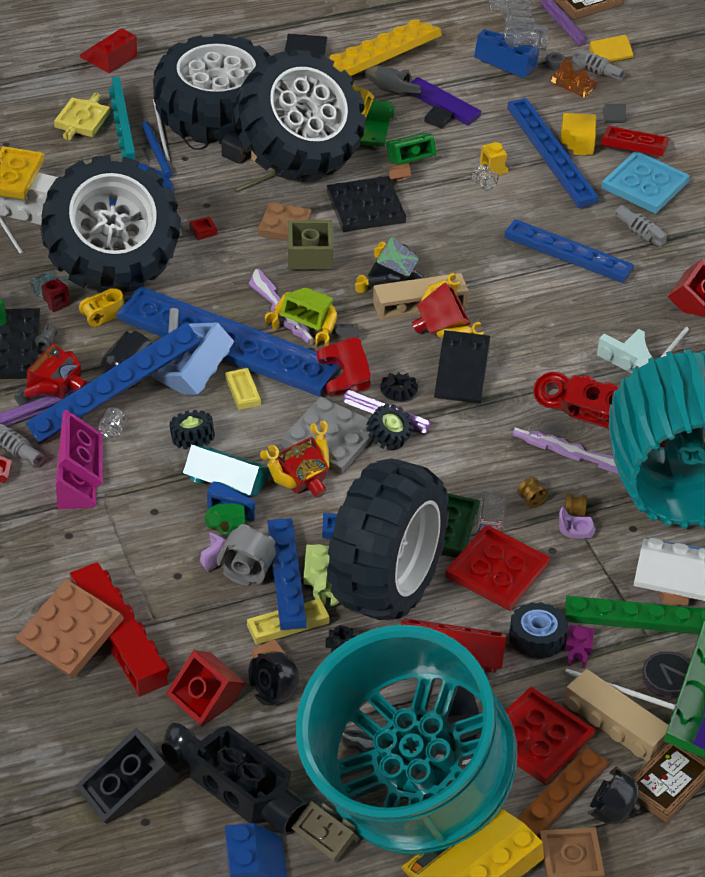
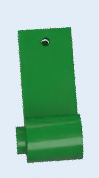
[360,100,395,148]

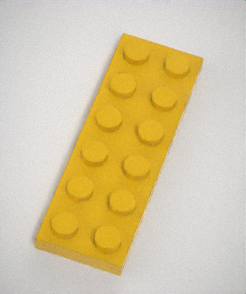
[329,19,442,76]

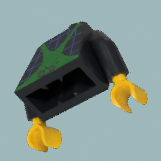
[355,236,425,293]

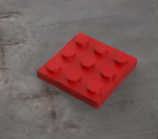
[445,524,551,611]
[506,686,595,785]

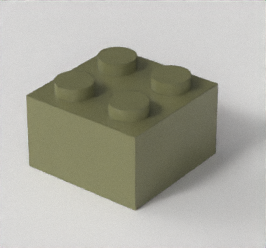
[287,220,333,270]

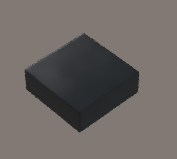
[424,106,453,129]

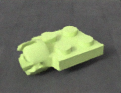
[303,544,339,606]

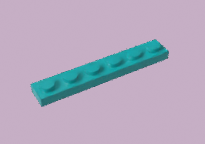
[108,77,135,161]

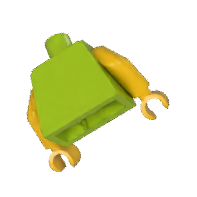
[265,288,337,347]

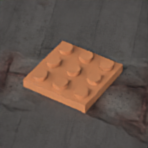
[15,579,124,679]

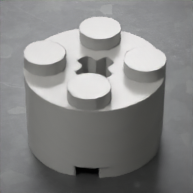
[217,524,276,586]

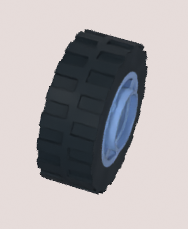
[509,602,568,658]

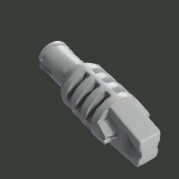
[572,49,625,82]
[614,205,667,247]
[0,424,44,467]

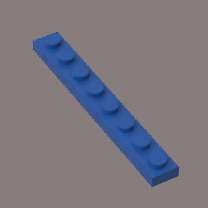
[507,98,598,208]
[26,322,200,444]

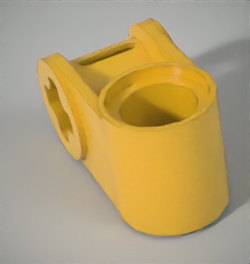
[79,288,124,327]

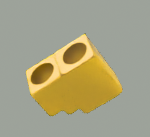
[561,113,596,155]

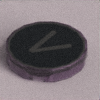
[642,651,690,698]

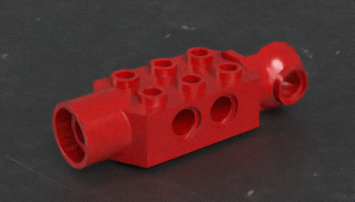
[533,372,619,429]

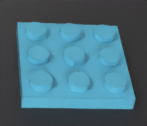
[601,151,690,214]

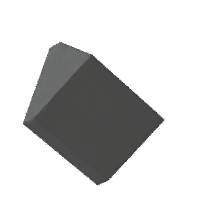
[603,104,626,123]

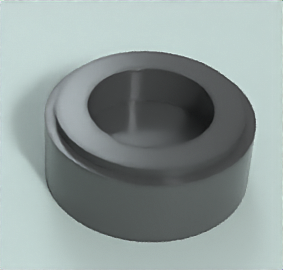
[545,52,566,70]

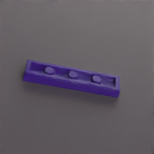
[406,77,481,126]

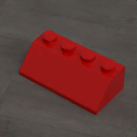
[401,618,508,673]

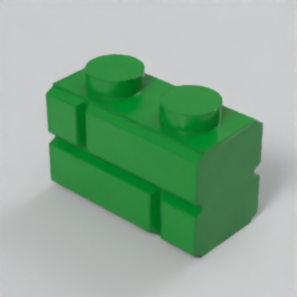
[386,132,437,165]

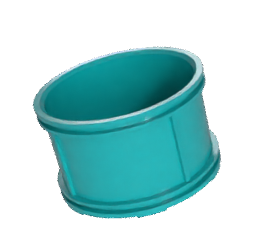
[296,625,517,855]

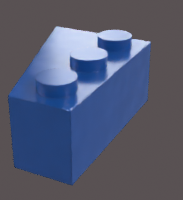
[474,29,541,78]

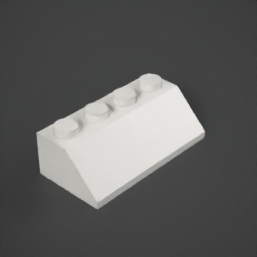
[633,538,705,601]

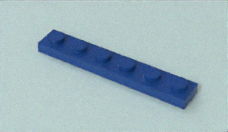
[504,219,634,284]
[267,518,307,630]

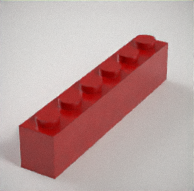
[70,562,170,697]

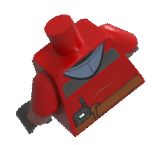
[14,344,88,406]

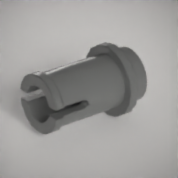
[35,324,57,352]

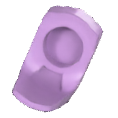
[559,507,596,539]
[200,532,226,572]

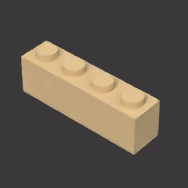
[373,273,469,320]
[564,669,668,762]

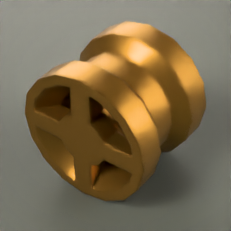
[517,477,548,508]
[565,493,587,517]

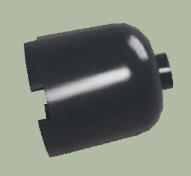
[100,331,152,390]

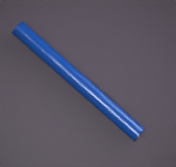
[142,121,173,179]

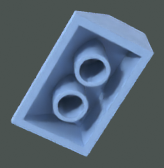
[152,322,234,395]

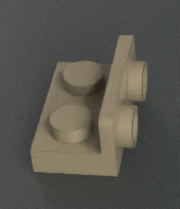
[291,801,361,862]

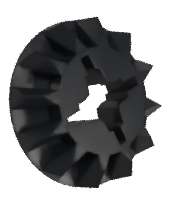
[380,371,418,401]

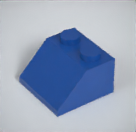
[225,823,287,877]

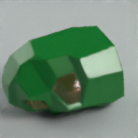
[205,503,245,535]

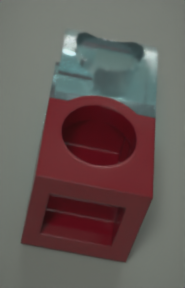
[30,271,71,312]

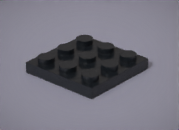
[327,176,406,232]

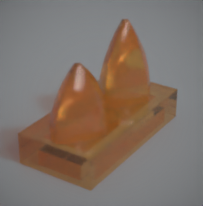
[551,58,597,98]

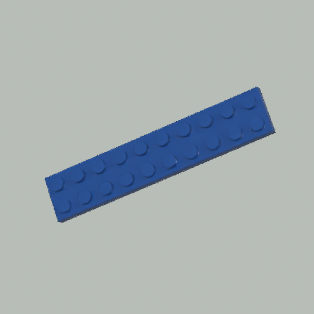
[117,286,342,397]

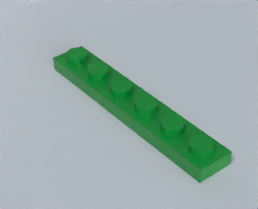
[565,595,705,635]

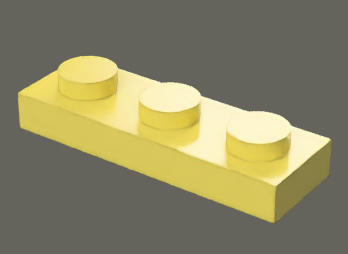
[247,598,329,645]

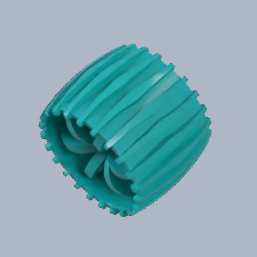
[609,349,705,529]

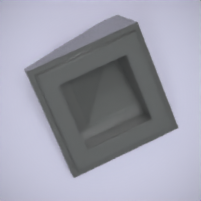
[335,324,359,339]

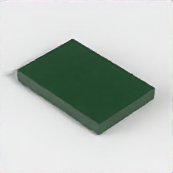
[441,493,480,558]

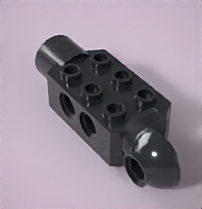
[161,723,309,835]

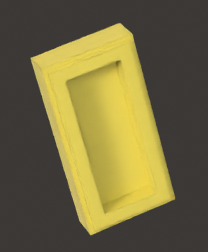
[225,368,261,410]

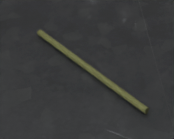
[235,171,278,192]

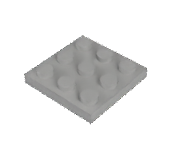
[281,397,374,474]

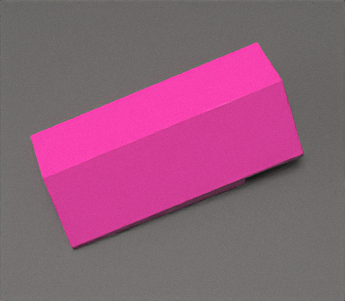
[55,410,103,509]

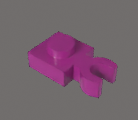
[565,625,594,668]

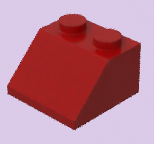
[80,28,137,74]
[667,259,705,317]
[166,650,246,726]

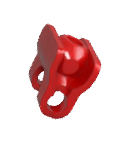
[316,337,371,397]

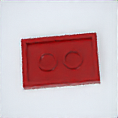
[601,126,669,157]

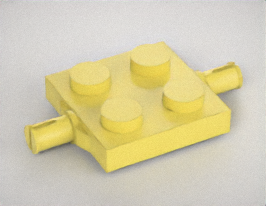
[54,93,110,141]

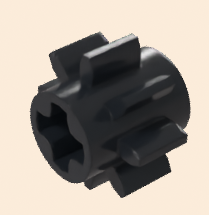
[325,625,356,653]

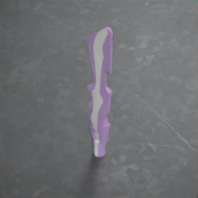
[249,269,315,346]
[513,427,618,474]

